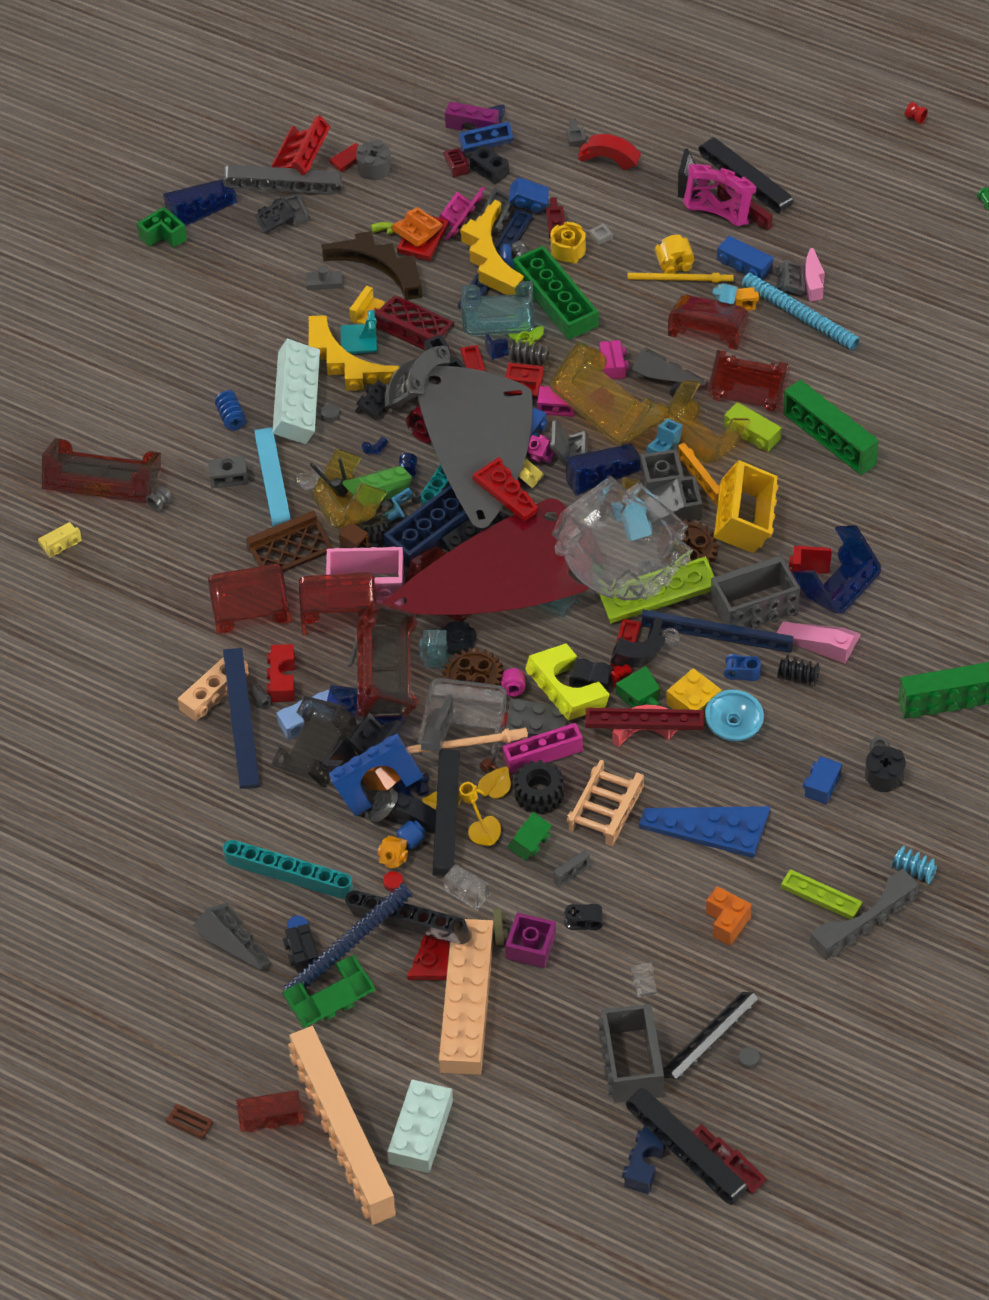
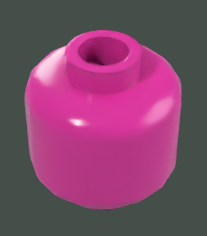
[501,668,526,697]

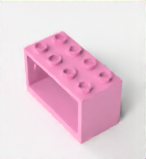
[326,547,404,608]

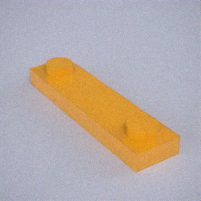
[678,443,720,506]

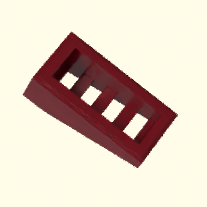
[443,148,469,177]

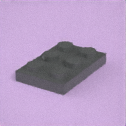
[506,699,566,738]

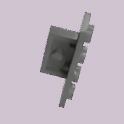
[480,188,514,237]

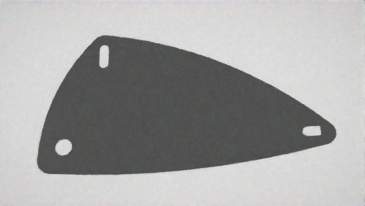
[418,366,532,528]

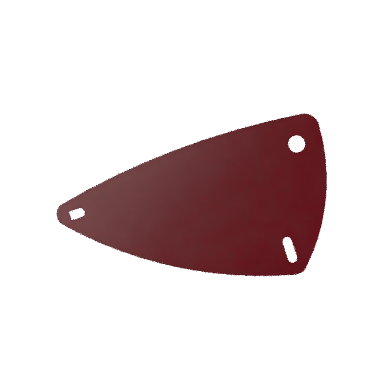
[384,498,593,615]

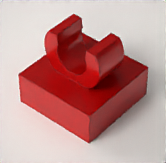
[611,664,632,689]

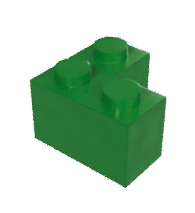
[136,207,187,248]

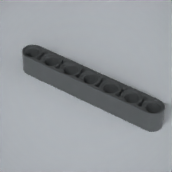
[223,165,342,194]

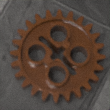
[657,519,718,569]
[442,648,504,704]

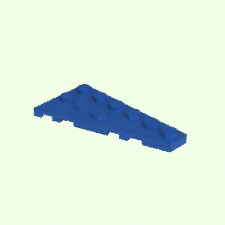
[639,806,770,858]

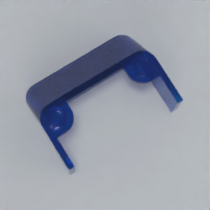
[792,525,881,613]

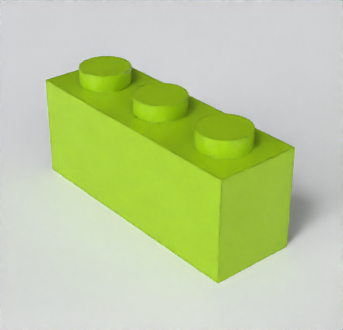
[724,402,782,452]

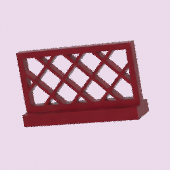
[374,295,454,350]

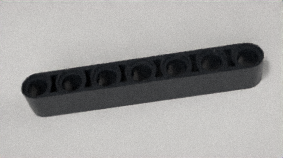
[698,137,793,214]
[432,748,460,877]
[345,890,472,944]
[626,1088,747,1205]

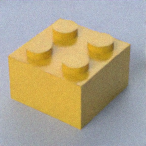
[666,668,722,718]

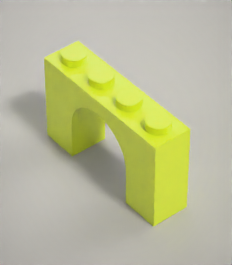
[525,643,610,721]

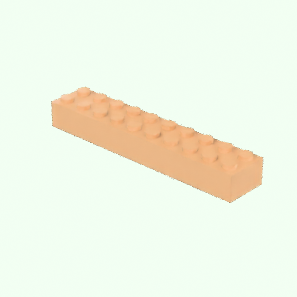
[288,1026,396,1225]

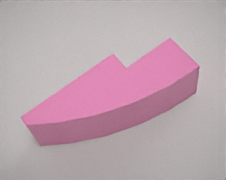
[805,248,825,302]

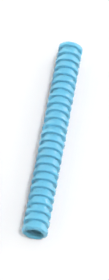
[742,273,859,351]

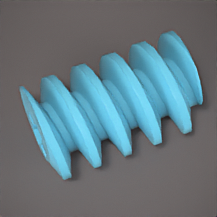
[892,845,937,884]

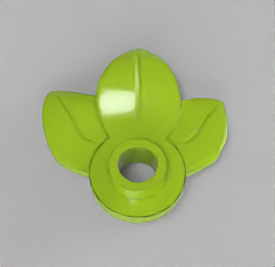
[508,321,544,346]

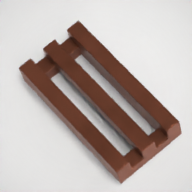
[165,1103,213,1140]

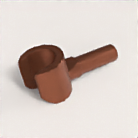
[479,758,499,773]

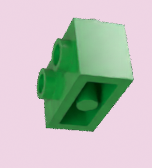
[507,812,552,861]

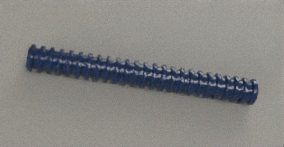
[283,883,413,991]

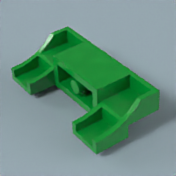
[282,954,376,1028]

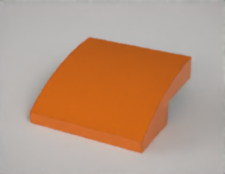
[392,207,443,246]

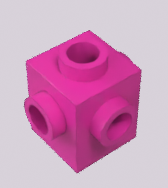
[527,435,555,464]

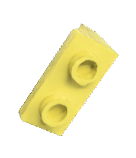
[519,458,544,488]
[38,522,82,557]

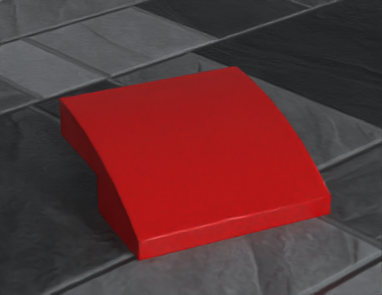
[504,363,544,397]

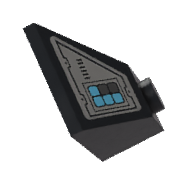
[678,148,701,199]

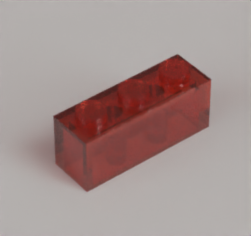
[236,1090,303,1132]

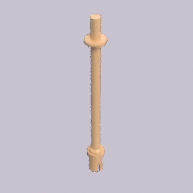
[406,727,528,754]

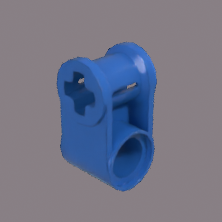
[723,654,761,681]

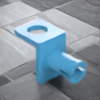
[382,488,414,523]

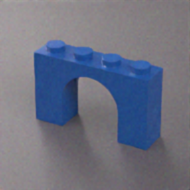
[329,734,423,817]

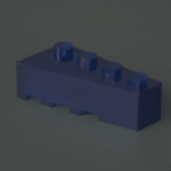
[163,179,237,227]
[566,443,641,496]

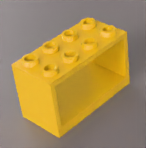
[714,460,779,554]

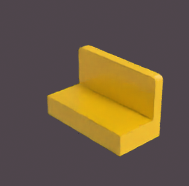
[349,286,385,324]

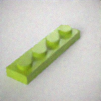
[781,869,863,919]

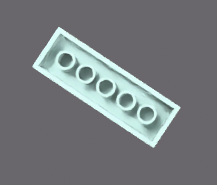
[272,339,320,444]

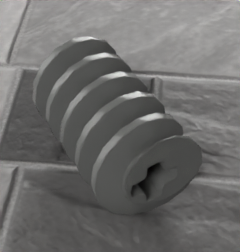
[510,339,550,366]

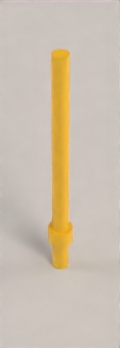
[627,273,734,283]

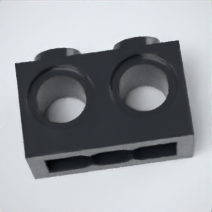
[469,145,509,185]

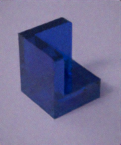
[485,333,509,360]

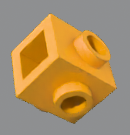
[378,835,408,868]

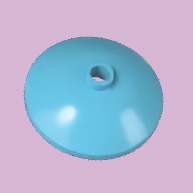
[705,690,764,741]

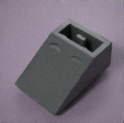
[640,476,703,525]

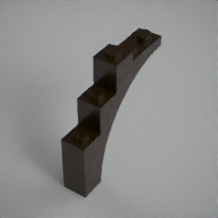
[321,231,422,300]

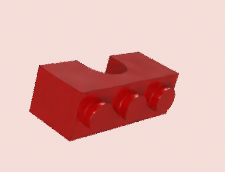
[267,644,295,703]

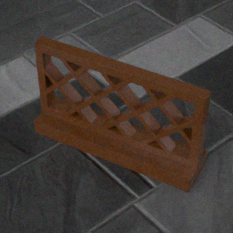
[246,510,333,579]

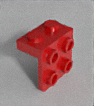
[789,546,832,586]

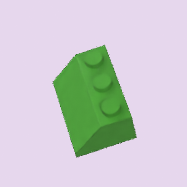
[342,466,412,506]

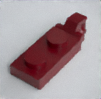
[546,197,565,238]

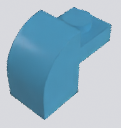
[646,418,683,453]

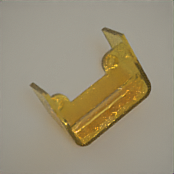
[660,380,750,463]
[312,448,386,530]

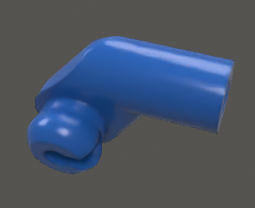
[500,244,513,269]

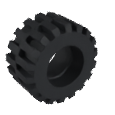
[514,760,564,814]

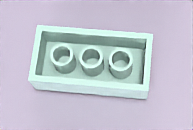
[387,1080,453,1173]

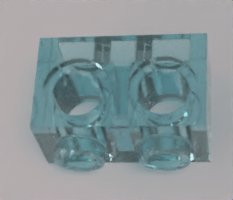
[419,630,448,669]

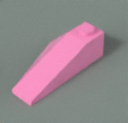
[777,622,861,664]

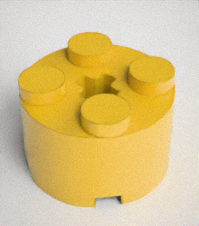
[550,222,586,264]
[655,235,695,274]

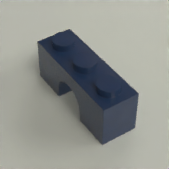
[622,1126,666,1195]

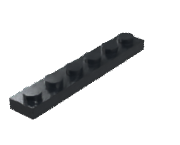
[663,991,758,1079]

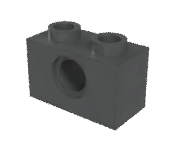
[208,456,248,489]

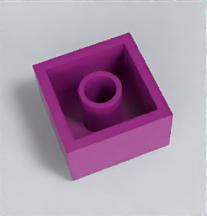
[505,913,556,968]

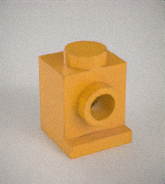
[733,287,759,312]

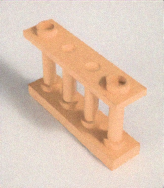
[567,760,644,846]

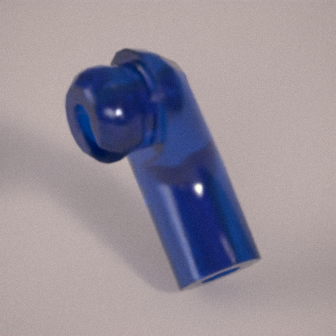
[361,437,388,455]

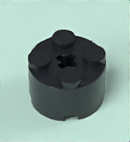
[865,746,906,792]

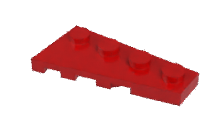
[472,457,538,522]

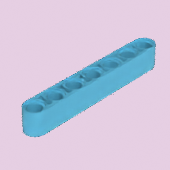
[254,427,291,527]

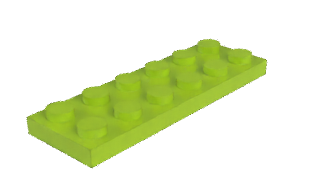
[598,556,714,624]

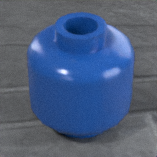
[396,820,426,850]

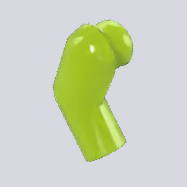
[370,222,396,235]

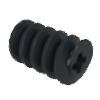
[777,655,820,686]

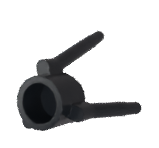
[310,457,349,497]

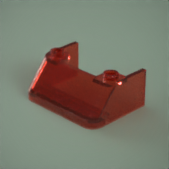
[298,572,379,635]

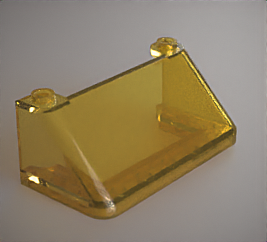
[550,341,672,445]

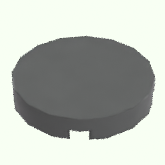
[365,787,398,823]

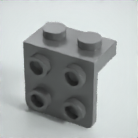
[550,420,589,469]

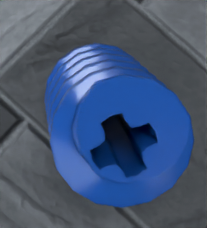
[215,390,247,431]

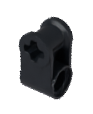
[564,904,603,930]

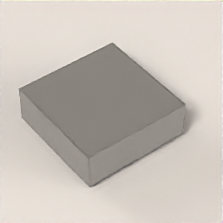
[589,223,613,245]

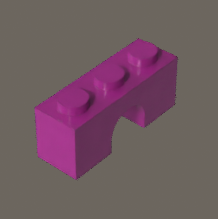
[445,101,499,131]

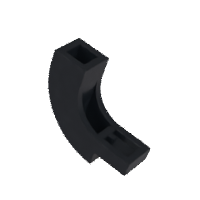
[610,617,666,668]

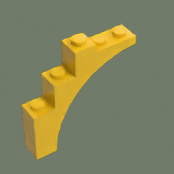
[460,200,524,299]
[309,315,399,391]

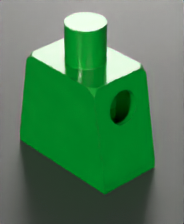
[616,666,661,708]

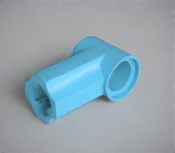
[712,284,738,304]

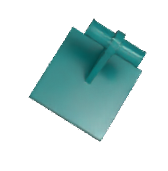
[340,310,377,354]

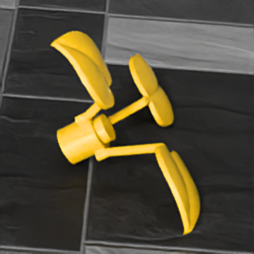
[422,766,511,846]

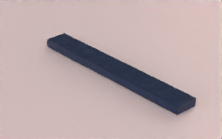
[458,210,533,313]
[641,609,794,653]
[223,648,259,789]

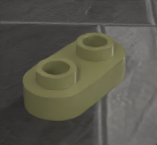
[493,908,508,946]

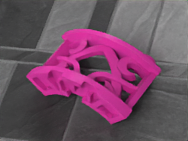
[683,164,756,226]

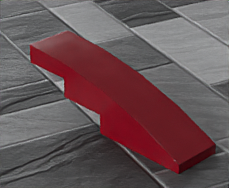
[692,1124,767,1194]

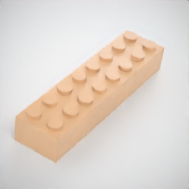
[439,919,494,1075]

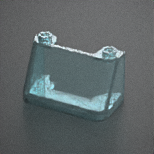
[461,281,534,336]

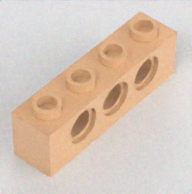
[178,658,249,722]

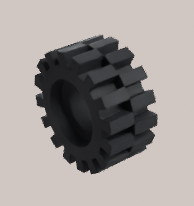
[356,515,391,542]

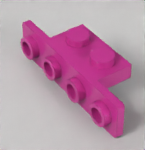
[438,186,485,241]

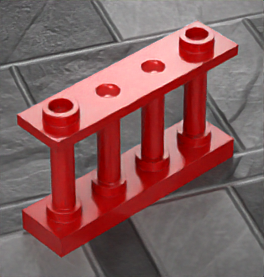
[271,115,331,175]

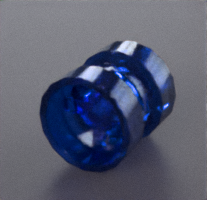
[399,453,417,478]

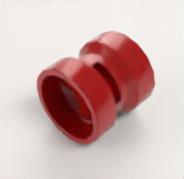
[904,102,928,124]

